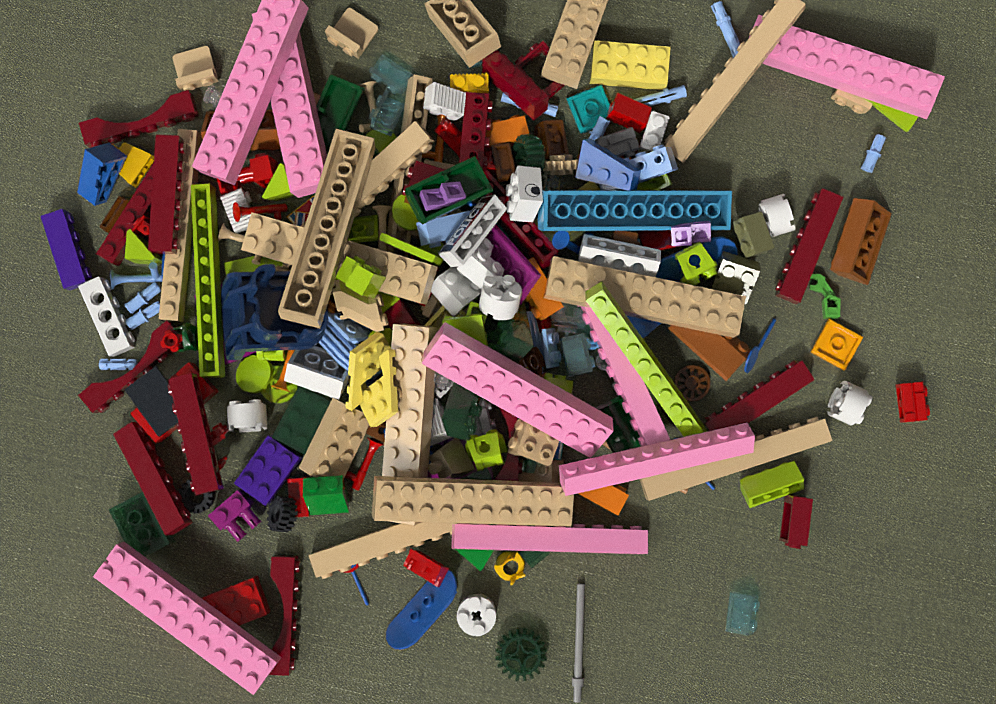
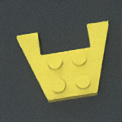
[346,332,391,411]
[348,349,398,427]

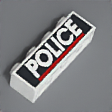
[438,195,507,267]

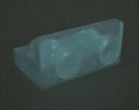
[369,54,413,95]
[369,90,405,136]
[725,592,760,636]

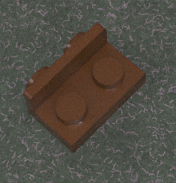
[534,120,569,161]

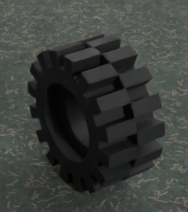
[178,479,216,514]
[267,496,298,533]

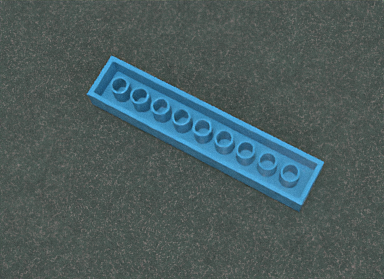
[538,190,732,231]

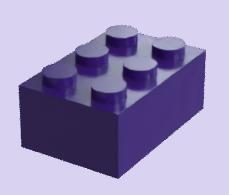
[234,435,303,506]

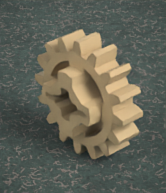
[540,155,579,175]

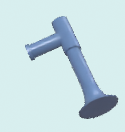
[110,262,162,289]

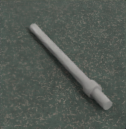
[572,584,585,703]

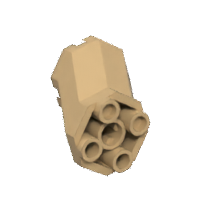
[332,279,389,332]

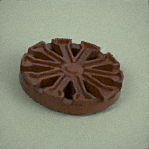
[674,365,710,401]

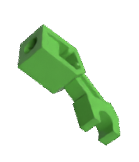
[809,274,841,319]

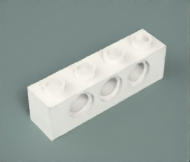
[578,234,661,277]
[78,277,135,357]

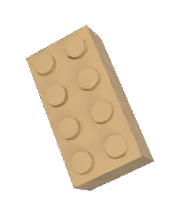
[425,0,501,68]
[299,398,369,478]

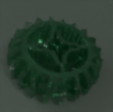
[511,134,546,179]
[495,628,547,681]

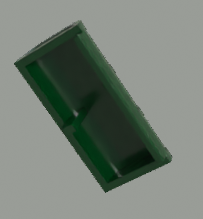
[316,74,365,155]
[405,156,493,225]
[595,396,641,453]

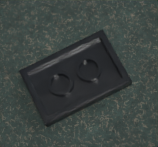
[124,366,178,437]

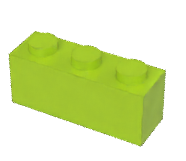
[740,461,804,508]

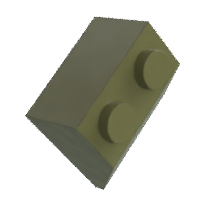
[733,211,774,258]

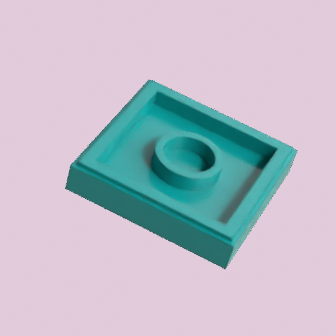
[566,85,612,134]

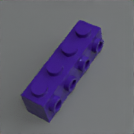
[40,209,92,291]

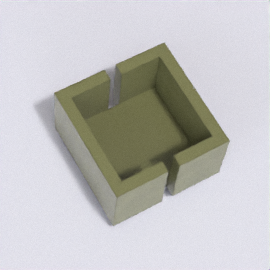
[710,251,760,305]

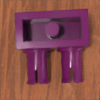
[208,489,262,542]

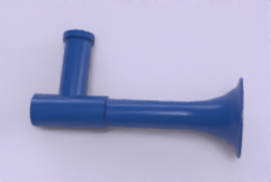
[552,231,594,255]

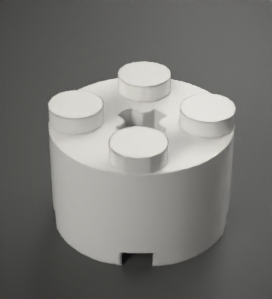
[758,194,795,237]
[479,275,522,320]
[827,381,872,425]
[227,400,267,432]
[457,594,496,636]

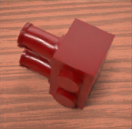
[237,153,278,188]

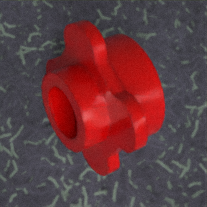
[160,330,183,352]

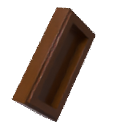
[491,142,516,182]
[100,195,129,233]

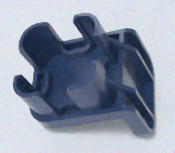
[221,264,328,360]

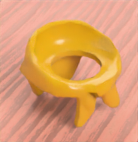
[494,550,526,585]

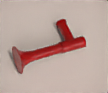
[232,202,287,222]
[345,437,384,491]

